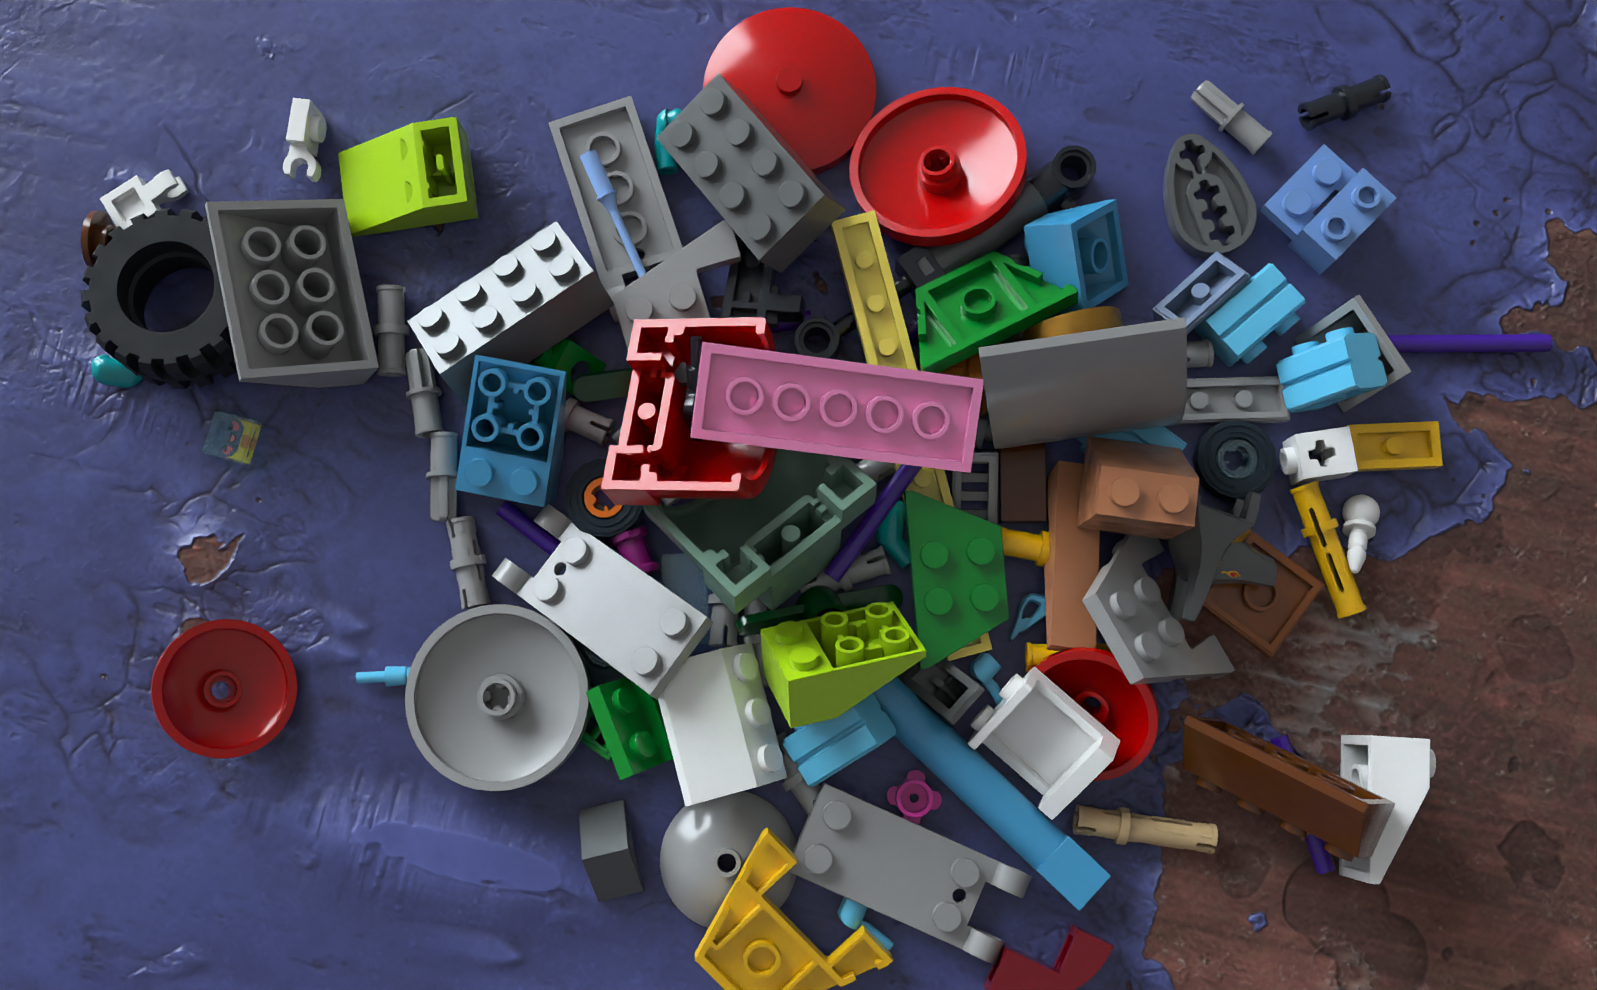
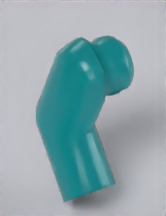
[654,108,682,175]
[91,354,143,388]
[876,500,910,570]

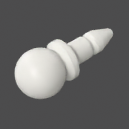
[1342,494,1380,574]

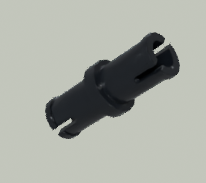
[1298,74,1391,131]

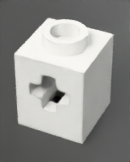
[1279,426,1358,486]

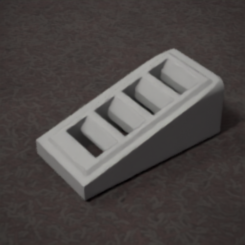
[951,449,998,525]

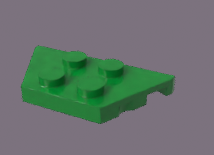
[915,251,1078,373]
[904,491,1009,669]

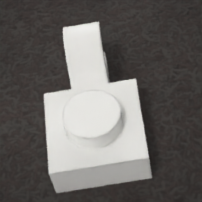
[283,98,327,182]
[100,169,189,230]

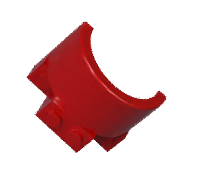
[601,317,777,506]

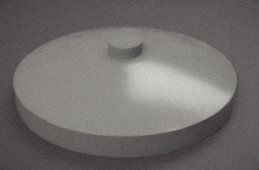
[405,604,592,791]

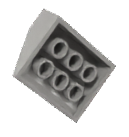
[205,199,379,388]

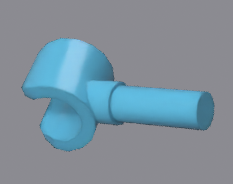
[969,652,1003,705]
[837,897,894,950]

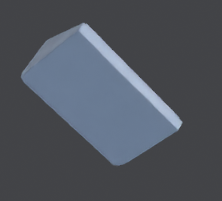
[1152,251,1250,334]

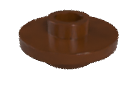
[81,210,117,267]

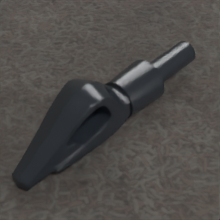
[683,336,703,442]

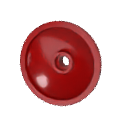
[151,619,297,759]
[1035,647,1159,781]

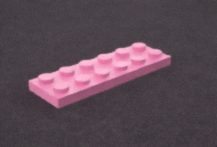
[690,342,984,473]

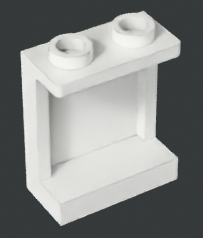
[967,666,1120,820]

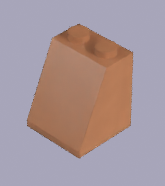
[1076,436,1199,540]

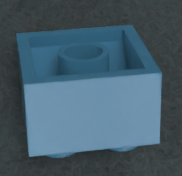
[1024,199,1129,313]

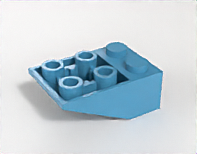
[455,354,567,507]

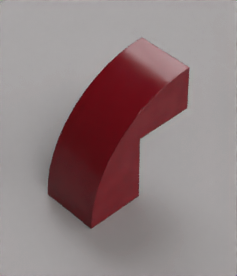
[983,924,1114,990]

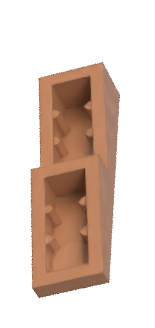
[1044,461,1100,651]

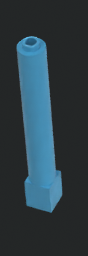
[873,677,1111,911]

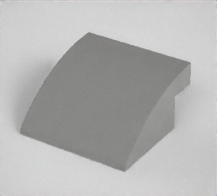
[978,317,1187,449]

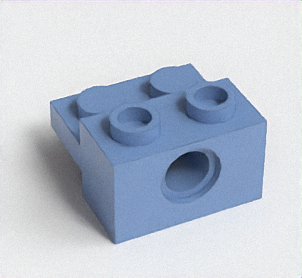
[1259,144,1397,275]

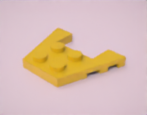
[695,827,893,990]

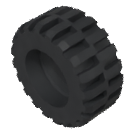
[81,208,237,389]

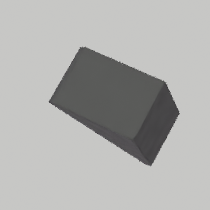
[897,658,984,725]
[579,799,645,902]

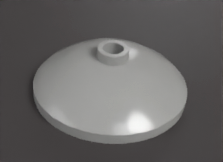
[660,791,796,928]

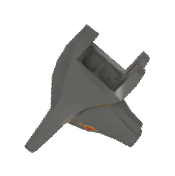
[1167,489,1278,622]

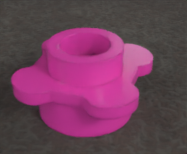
[886,770,942,824]

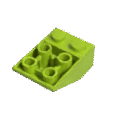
[338,117,479,237]
[760,601,926,728]

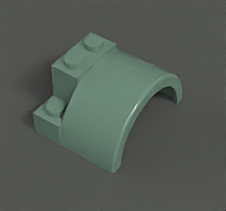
[643,449,877,615]

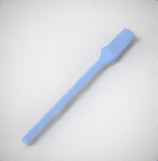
[580,150,646,277]

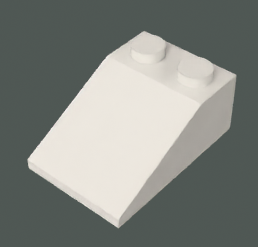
[1339,735,1436,884]

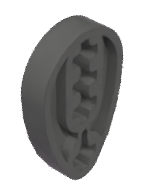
[1163,133,1257,259]

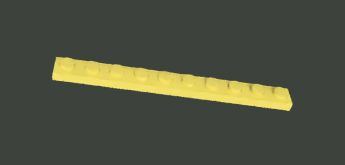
[830,210,992,661]

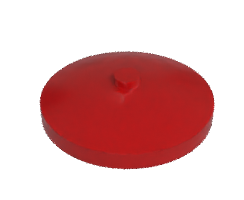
[703,7,876,175]
[849,87,1028,246]

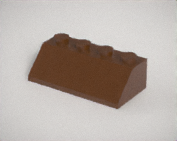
[1183,715,1395,862]

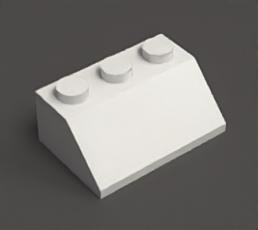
[658,643,788,807]

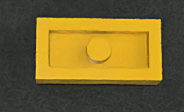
[1345,421,1443,472]

